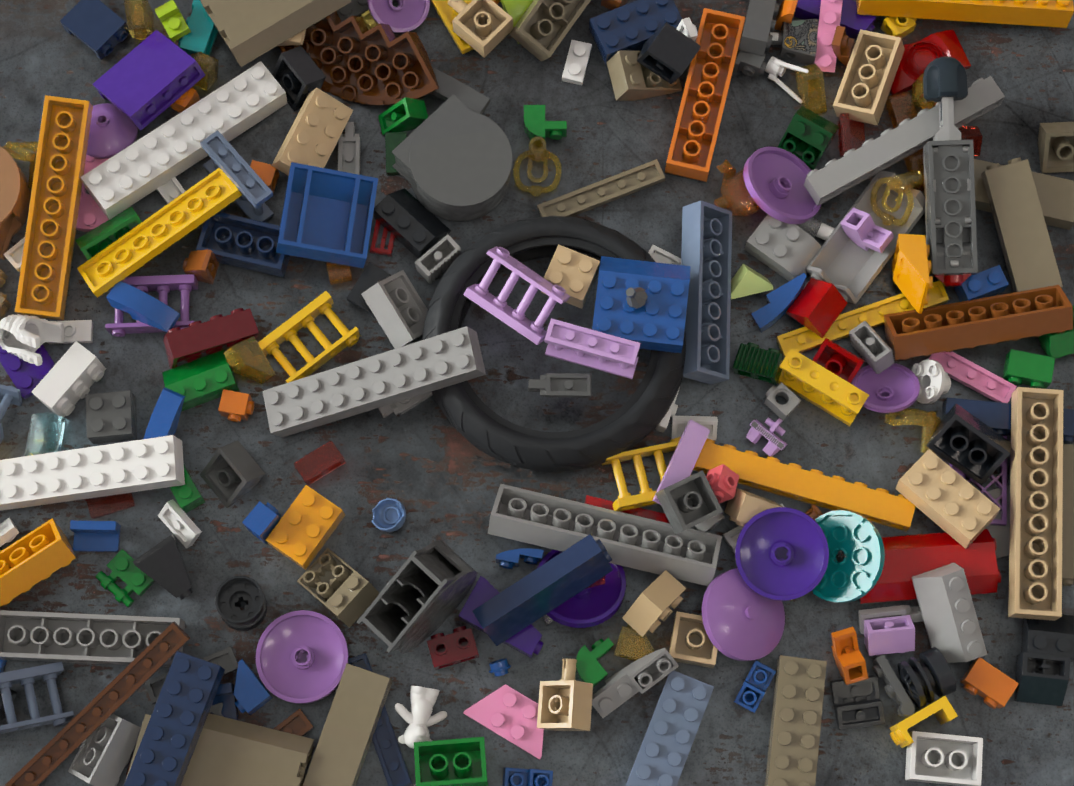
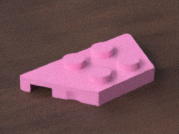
[463,684,544,760]

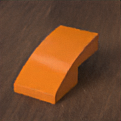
[774,0,798,31]

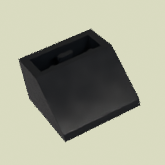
[637,22,701,84]
[1015,652,1070,706]

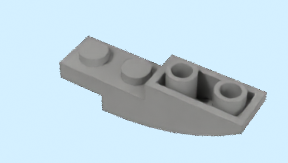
[592,648,679,718]

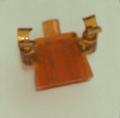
[714,159,761,217]

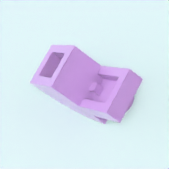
[840,207,894,253]

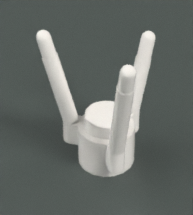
[765,56,809,104]

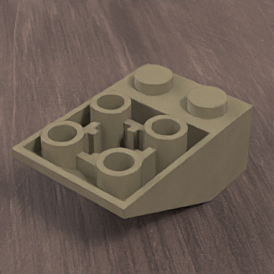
[607,50,682,101]
[297,548,379,628]

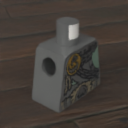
[769,19,819,65]

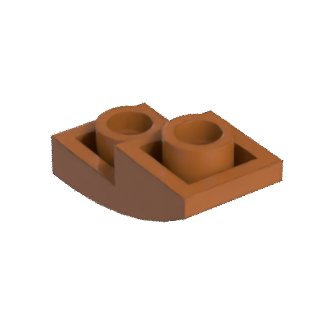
[831,26,855,67]

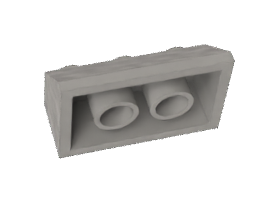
[361,270,428,349]
[68,714,141,786]

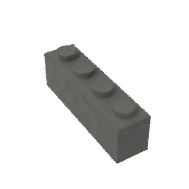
[738,0,780,56]

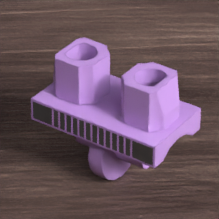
[746,417,788,457]

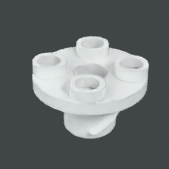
[912,359,951,404]

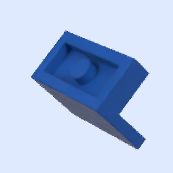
[70,520,121,552]

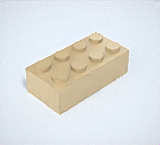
[833,29,905,126]
[271,88,353,176]
[896,449,1000,549]

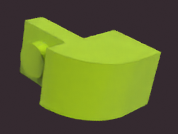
[154,0,191,42]

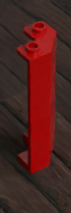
[859,529,1001,604]

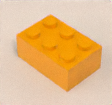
[266,485,345,570]

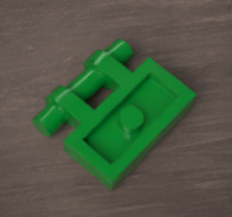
[96,549,155,608]

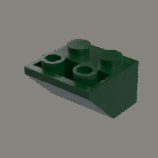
[777,106,839,170]

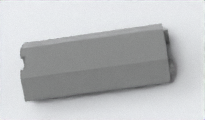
[805,171,925,304]

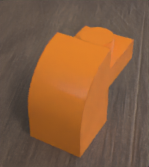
[831,627,868,685]

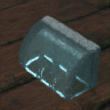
[25,412,66,456]

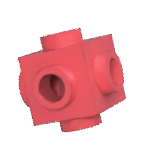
[706,464,739,504]

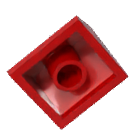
[786,278,848,338]
[812,338,864,383]

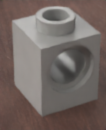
[764,382,801,421]

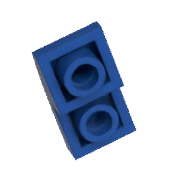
[496,548,544,569]
[734,660,776,713]
[502,768,553,786]

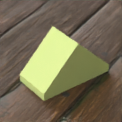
[731,264,774,299]

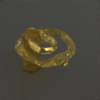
[513,137,562,197]
[2,141,38,189]
[870,170,923,226]
[884,408,941,454]

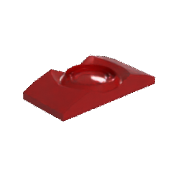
[890,29,971,96]

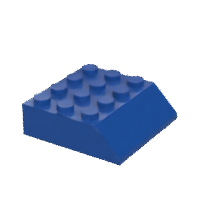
[276,162,378,268]
[592,256,691,353]

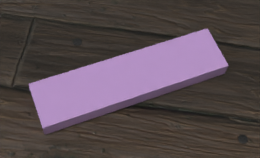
[652,420,710,505]

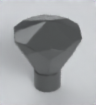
[626,287,648,309]

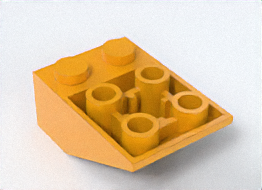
[891,234,933,314]

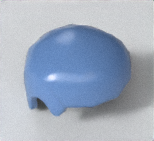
[371,498,406,533]

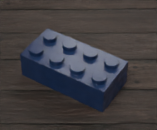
[589,0,682,66]
[196,212,290,277]

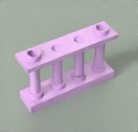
[463,246,570,345]
[544,318,641,379]

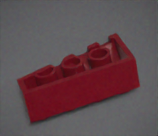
[164,308,259,369]

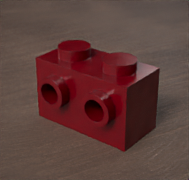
[427,626,479,670]

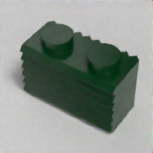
[732,342,784,385]

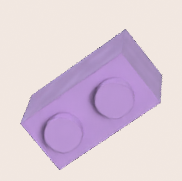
[864,615,915,656]

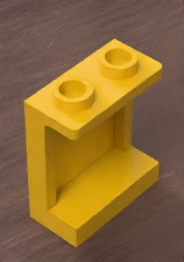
[890,696,958,748]

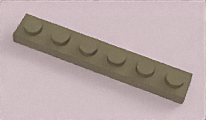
[537,159,665,217]

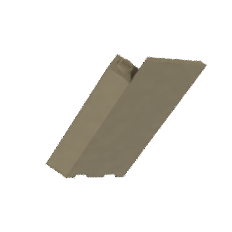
[200,0,351,67]
[126,713,314,786]

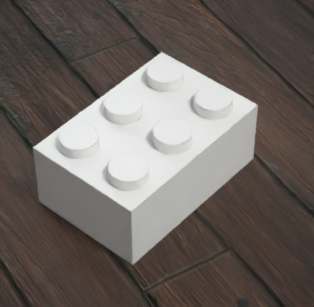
[32,341,106,419]
[905,731,983,786]

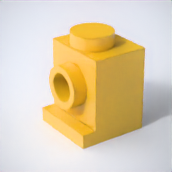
[881,17,916,38]

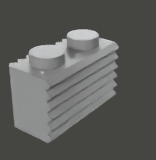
[415,234,461,284]
[849,321,895,374]

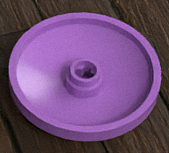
[743,147,821,224]
[702,568,785,661]
[256,610,349,704]

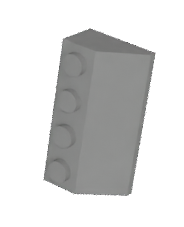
[911,563,988,663]

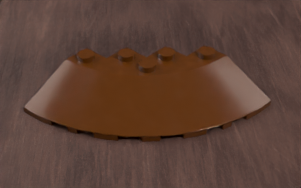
[278,11,439,105]

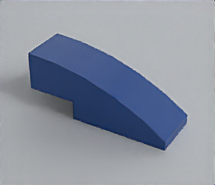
[751,273,807,333]
[106,281,180,332]
[143,388,185,439]

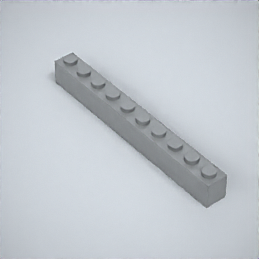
[804,76,1005,206]

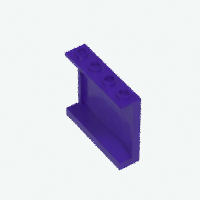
[93,30,205,131]

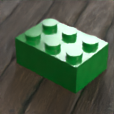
[414,737,488,786]

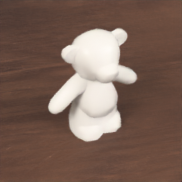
[395,686,447,749]

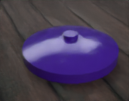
[735,507,829,600]
[538,550,626,628]

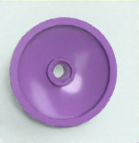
[367,0,430,33]
[87,103,138,158]
[852,363,920,413]

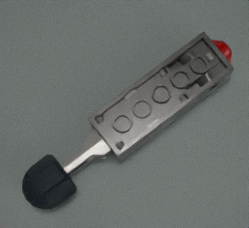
[923,56,978,286]

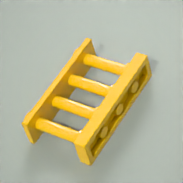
[256,291,361,383]
[778,348,869,426]
[602,437,691,512]

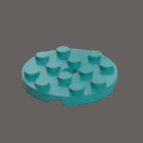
[812,510,885,603]

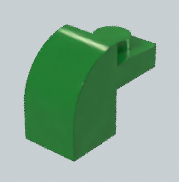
[524,105,567,145]
[576,638,614,687]

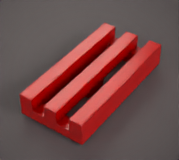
[370,219,395,257]

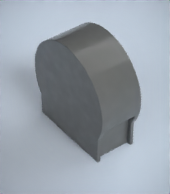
[392,95,512,221]
[357,540,477,654]

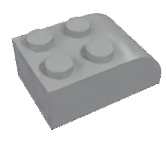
[744,214,822,281]

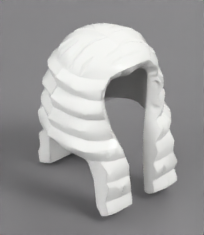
[0,314,65,366]

